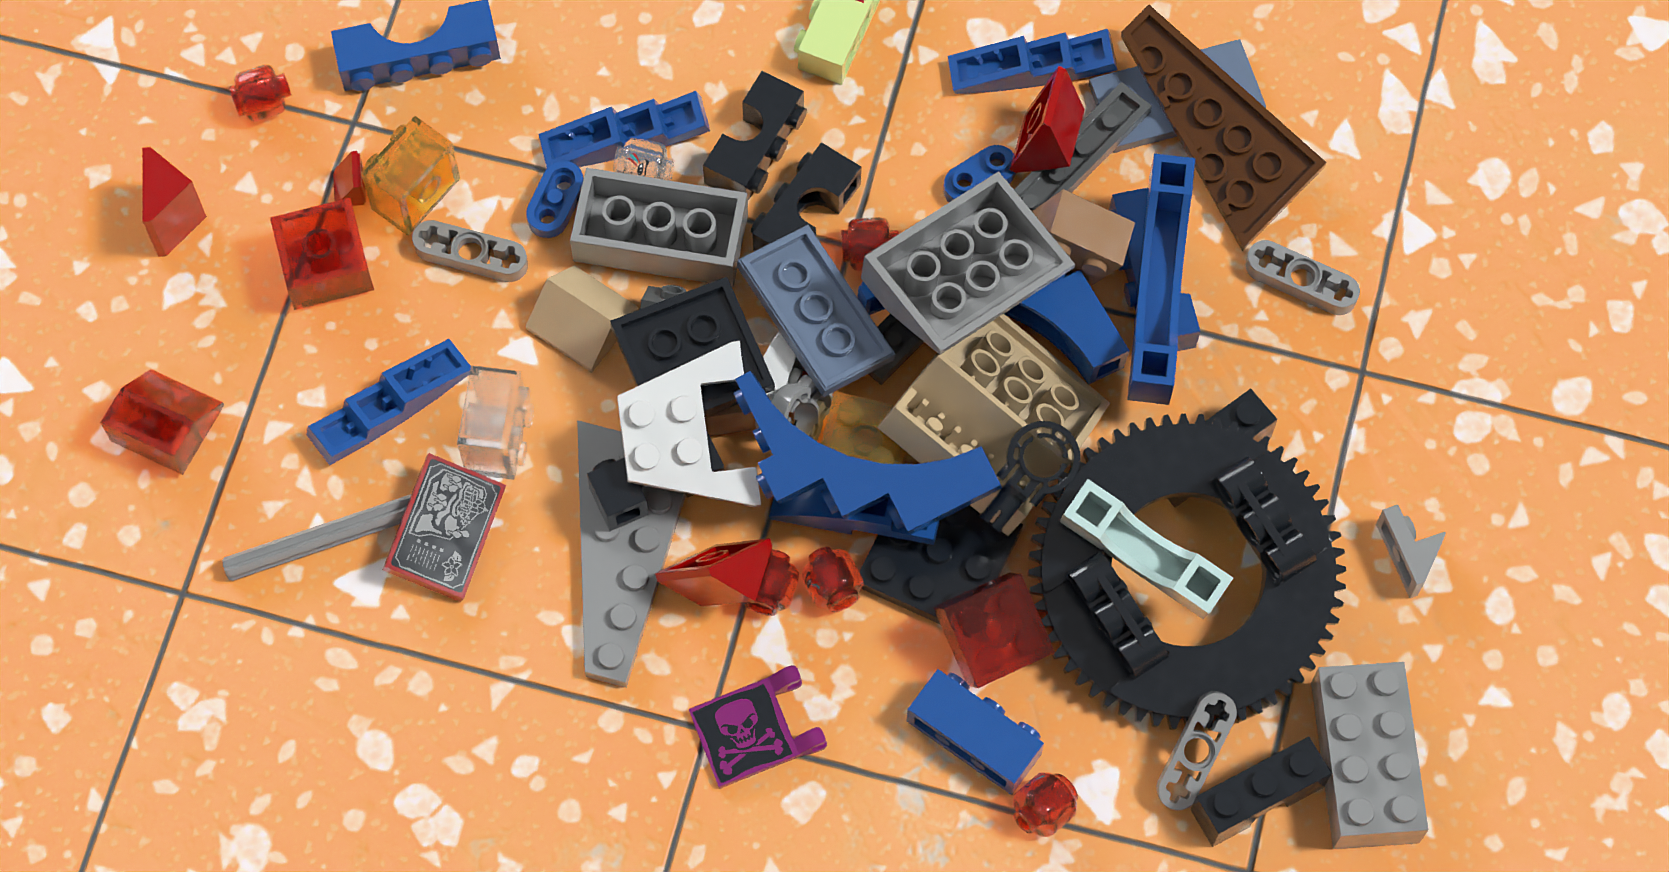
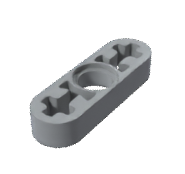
[412,220,528,282]
[1245,240,1360,315]
[1156,691,1237,810]

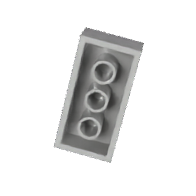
[570,168,748,287]
[1311,662,1429,849]

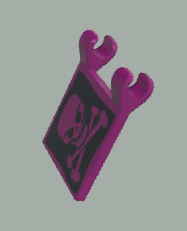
[689,665,827,789]

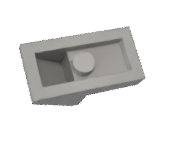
[1376,504,1446,598]

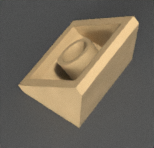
[525,265,640,373]

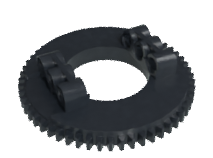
[1027,413,1346,730]

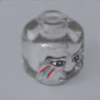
[613,138,674,181]

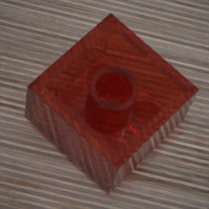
[270,198,375,310]
[933,572,1055,688]

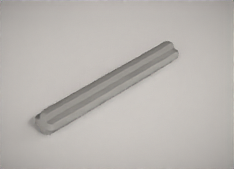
[222,494,411,581]

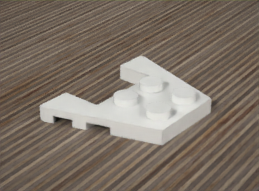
[617,341,761,507]

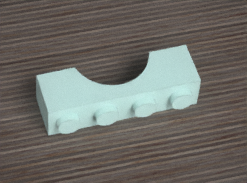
[1060,479,1233,619]

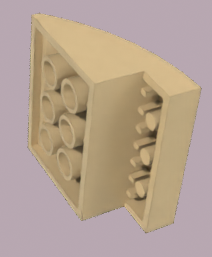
[877,314,1110,536]

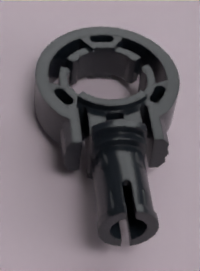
[979,421,1080,533]

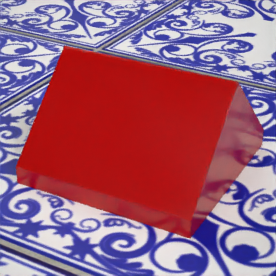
[1009,66,1085,173]
[142,147,207,257]
[655,538,772,607]

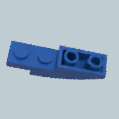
[769,483,939,545]

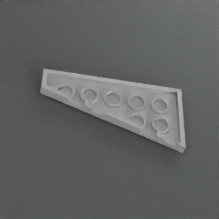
[577,420,686,688]

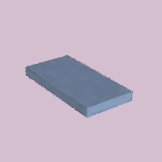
[1089,39,1266,153]
[737,225,896,397]

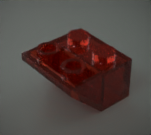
[100,369,225,475]

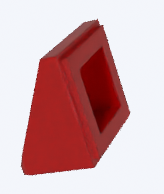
[333,151,366,207]

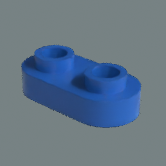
[943,145,1016,202]
[526,161,584,238]

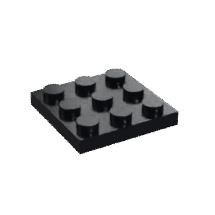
[610,277,775,417]
[855,505,1023,638]

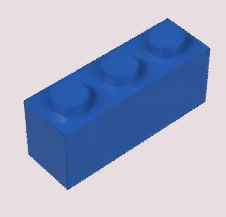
[906,669,1044,795]

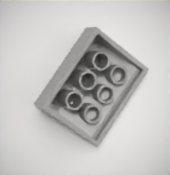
[861,171,1075,355]

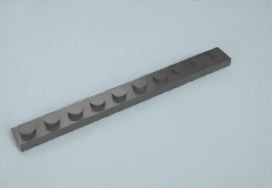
[868,82,1152,385]

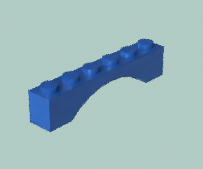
[1127,153,1195,405]

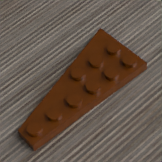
[1121,4,1327,252]

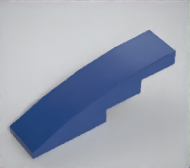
[948,29,1118,94]
[538,91,710,167]
[306,339,473,465]

